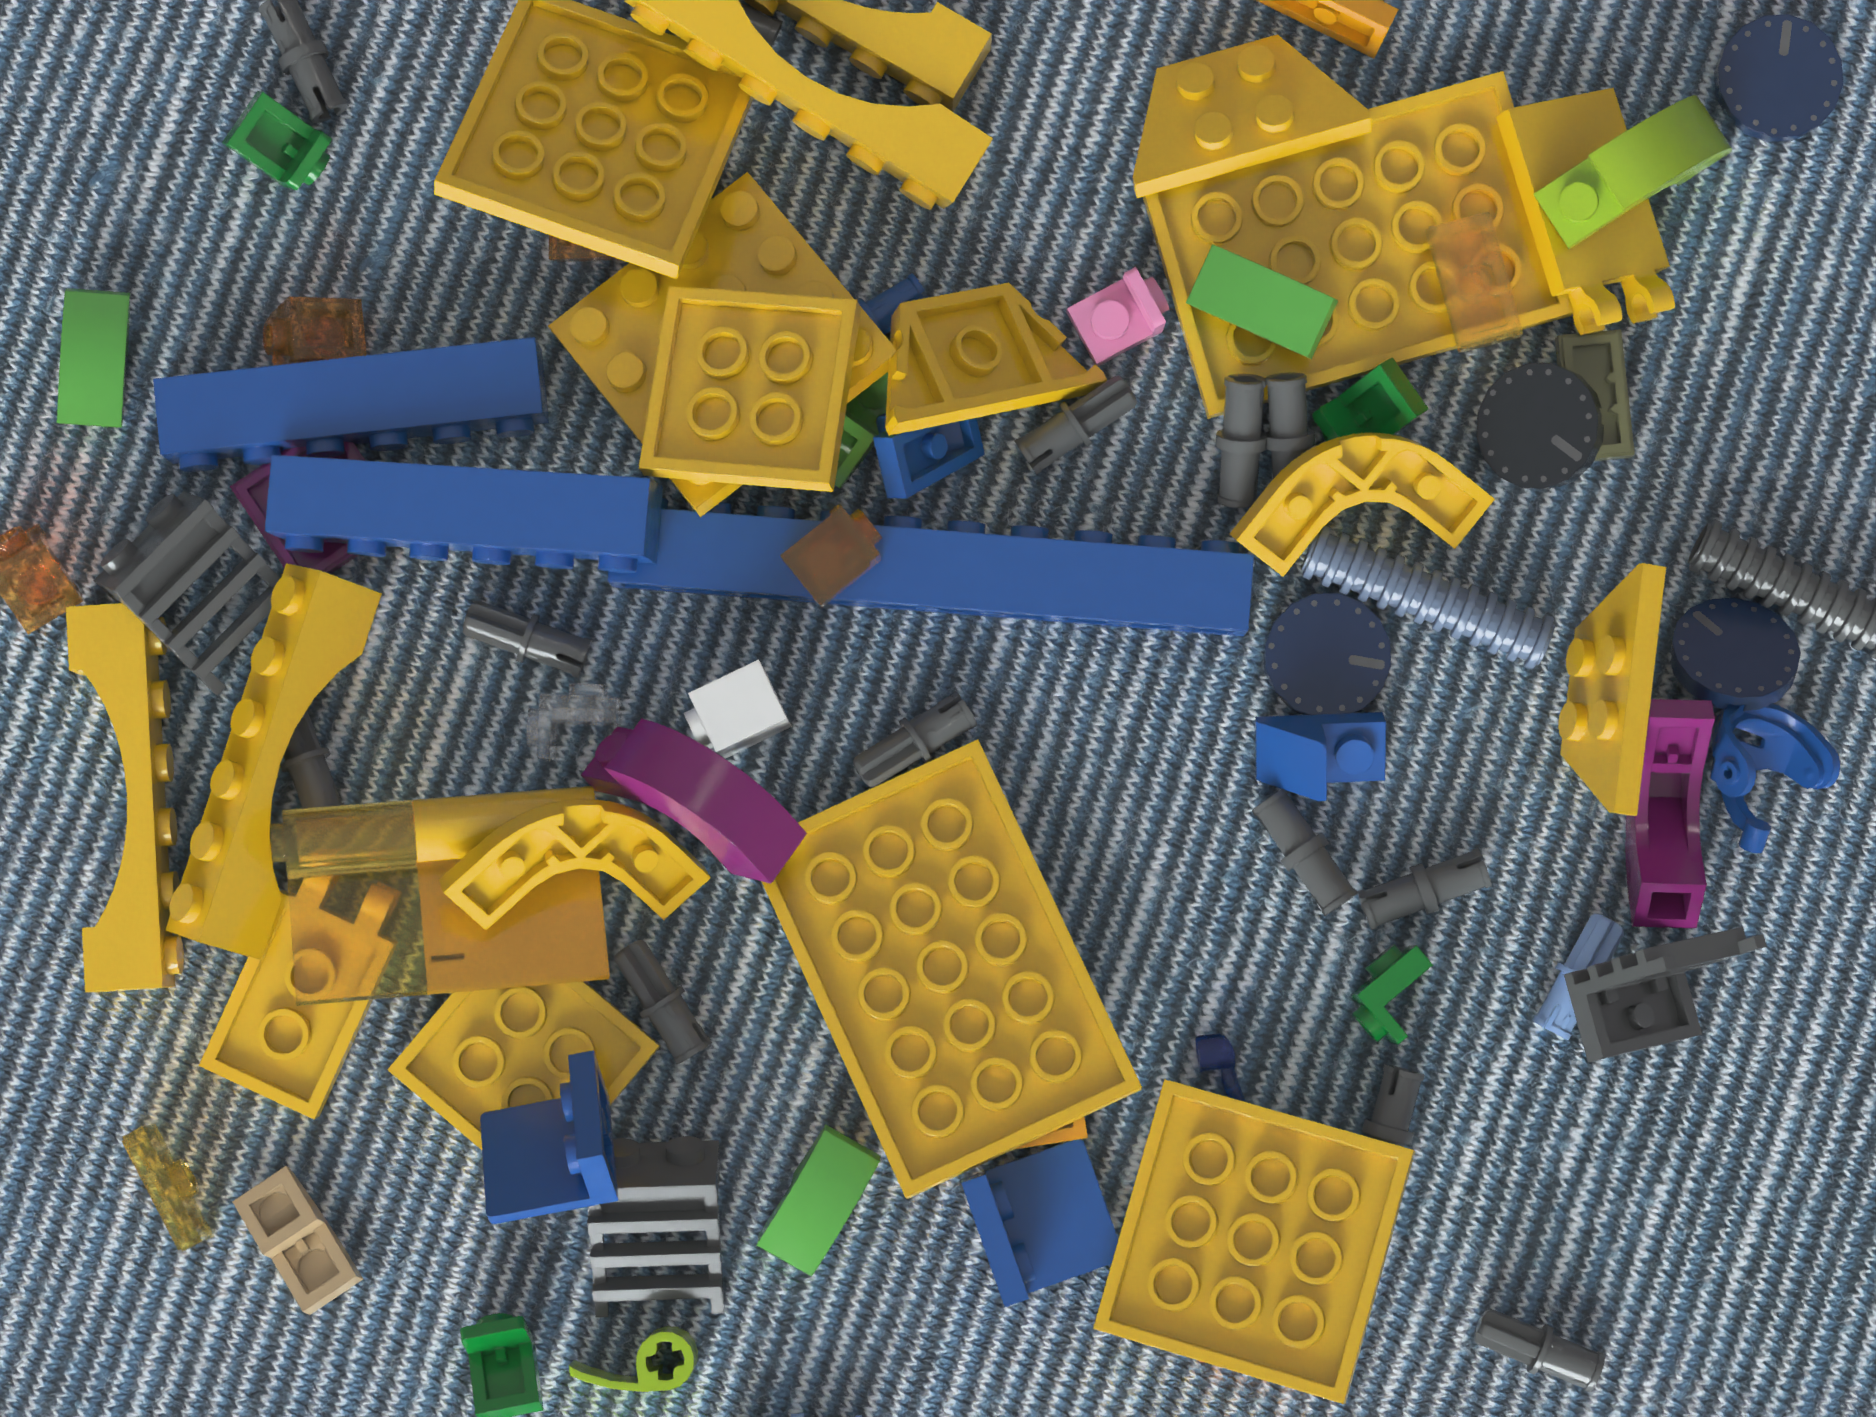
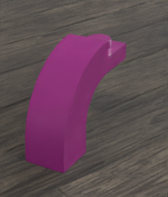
[1625,699,1715,928]
[581,718,807,884]

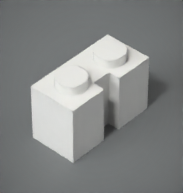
[684,659,792,759]

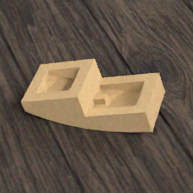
[232,1166,363,1315]

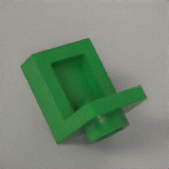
[222,91,332,190]
[1312,357,1429,441]
[1351,944,1433,1045]
[460,1313,544,1417]

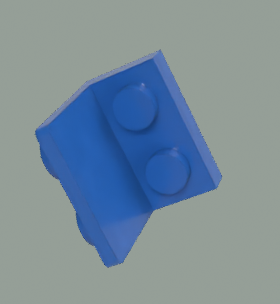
[480,1050,619,1224]
[961,1139,1118,1307]

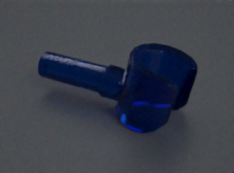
[1195,1033,1246,1102]

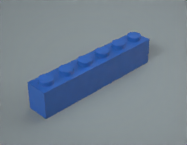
[153,337,549,472]
[265,455,663,573]

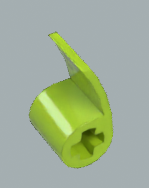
[569,1326,698,1392]

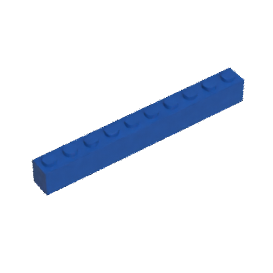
[608,498,1254,637]

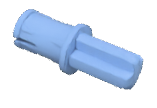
[1532,913,1624,1041]

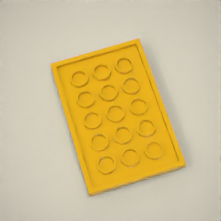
[1143,71,1573,419]
[761,739,1142,1199]

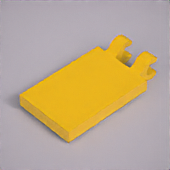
[1496,87,1675,336]
[199,857,402,1120]

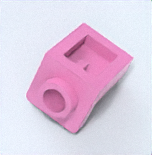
[1066,267,1169,366]

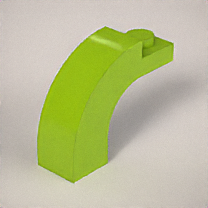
[1534,95,1732,249]

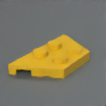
[1133,34,1372,198]
[885,282,1107,436]
[1558,563,1666,816]

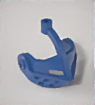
[1710,704,1840,853]

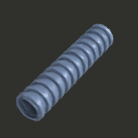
[1301,525,1555,670]

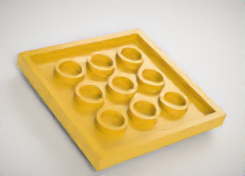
[434,0,754,279]
[548,172,897,518]
[1093,1079,1415,1404]

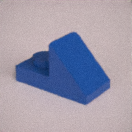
[873,413,985,498]
[1255,712,1386,801]

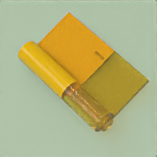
[270,786,610,1006]

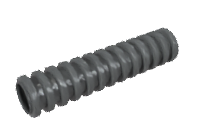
[1688,519,1876,659]

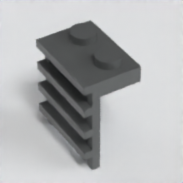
[93,491,280,696]
[1564,927,1767,1063]
[587,1136,725,1317]

